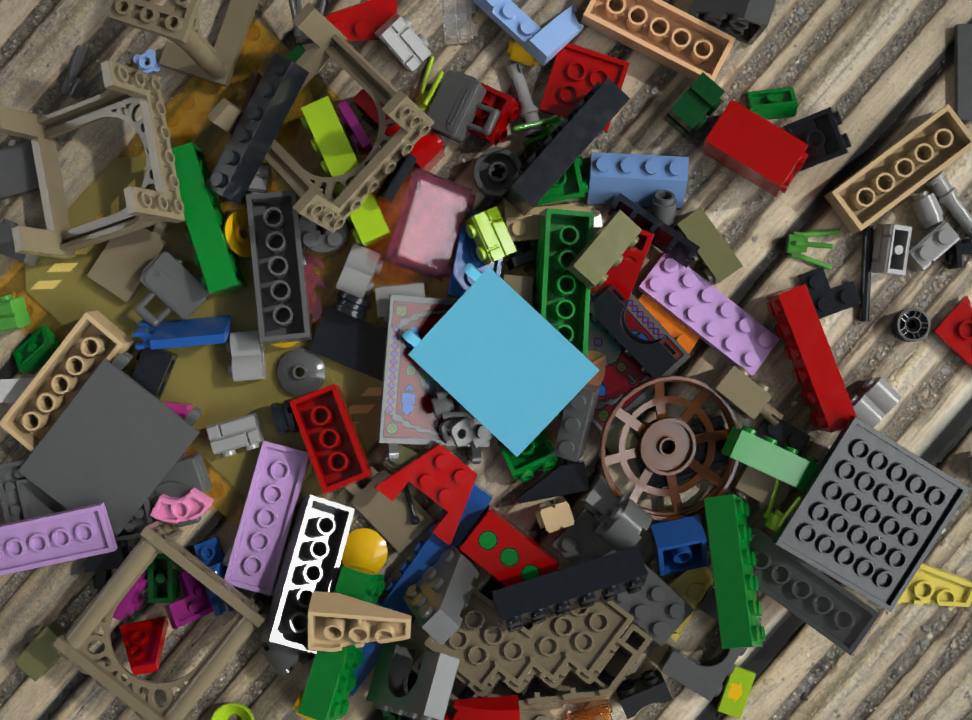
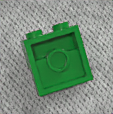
[528,155,588,207]
[495,429,559,482]

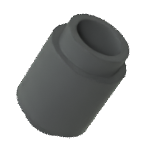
[651,190,677,226]

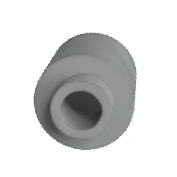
[911,191,944,228]

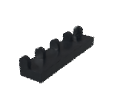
[607,193,700,268]

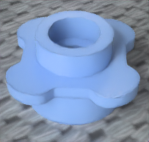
[133,49,161,74]

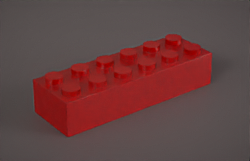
[766,284,857,433]

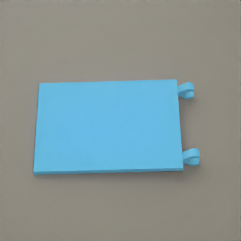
[402,263,599,457]

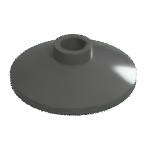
[277,348,326,396]

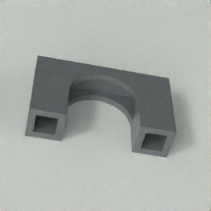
[658,586,761,702]
[366,643,460,720]

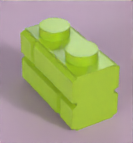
[466,206,517,265]

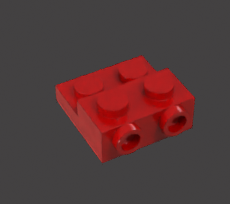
[468,81,519,146]

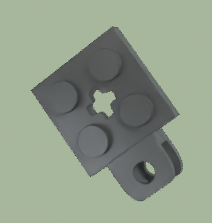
[438,402,494,448]

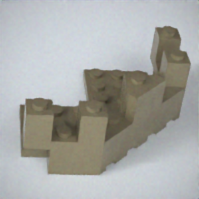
[411,585,652,713]

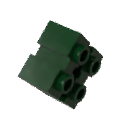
[663,72,725,137]

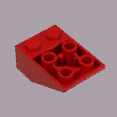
[590,217,654,301]

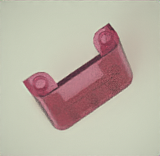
[386,168,476,282]

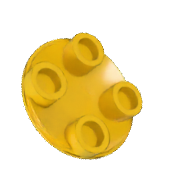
[341,528,388,572]

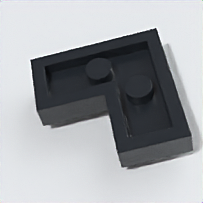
[798,267,861,319]

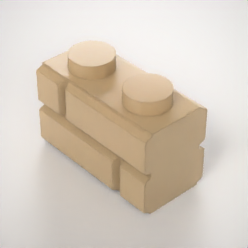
[535,496,575,533]

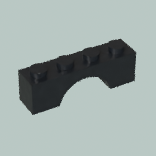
[589,285,680,379]

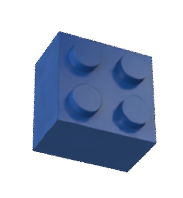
[651,515,708,576]

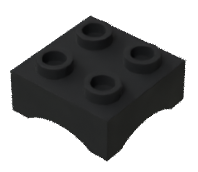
[616,669,673,719]

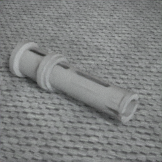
[506,63,545,138]
[925,171,972,239]

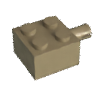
[709,365,783,427]

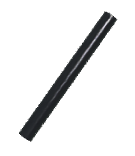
[859,225,873,322]

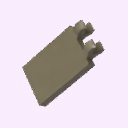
[87,221,172,303]
[345,460,434,553]

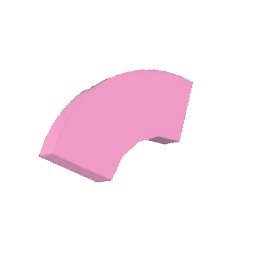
[149,487,215,523]

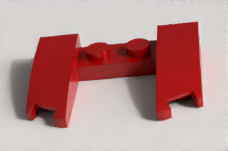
[444,695,520,720]

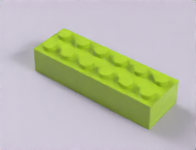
[300,96,393,248]

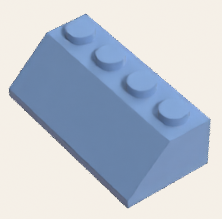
[587,152,689,209]

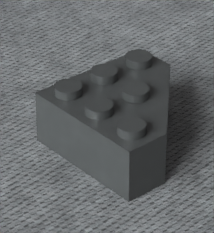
[687,0,776,45]
[403,545,480,646]

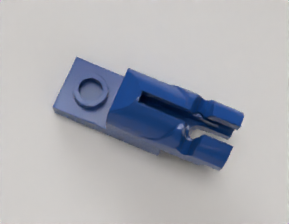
[194,536,235,616]

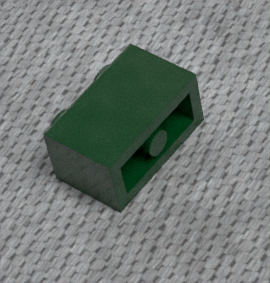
[148,551,180,603]

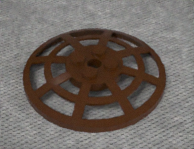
[599,375,739,521]

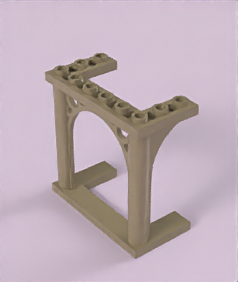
[108,0,259,88]
[207,2,435,233]
[0,60,185,259]
[52,520,272,720]

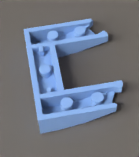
[473,0,584,66]

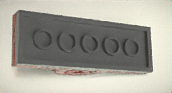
[750,526,882,656]

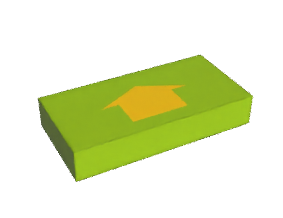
[716,665,756,719]

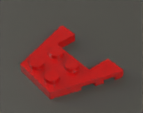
[374,443,477,545]

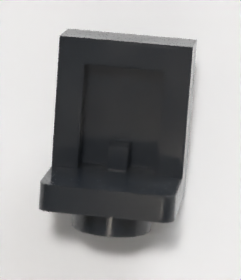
[945,238,972,270]

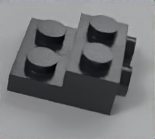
[784,107,851,171]
[755,415,811,456]

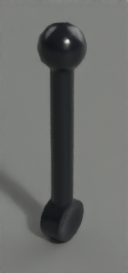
[403,483,420,525]

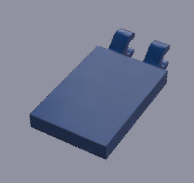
[446,210,504,299]
[132,315,232,350]

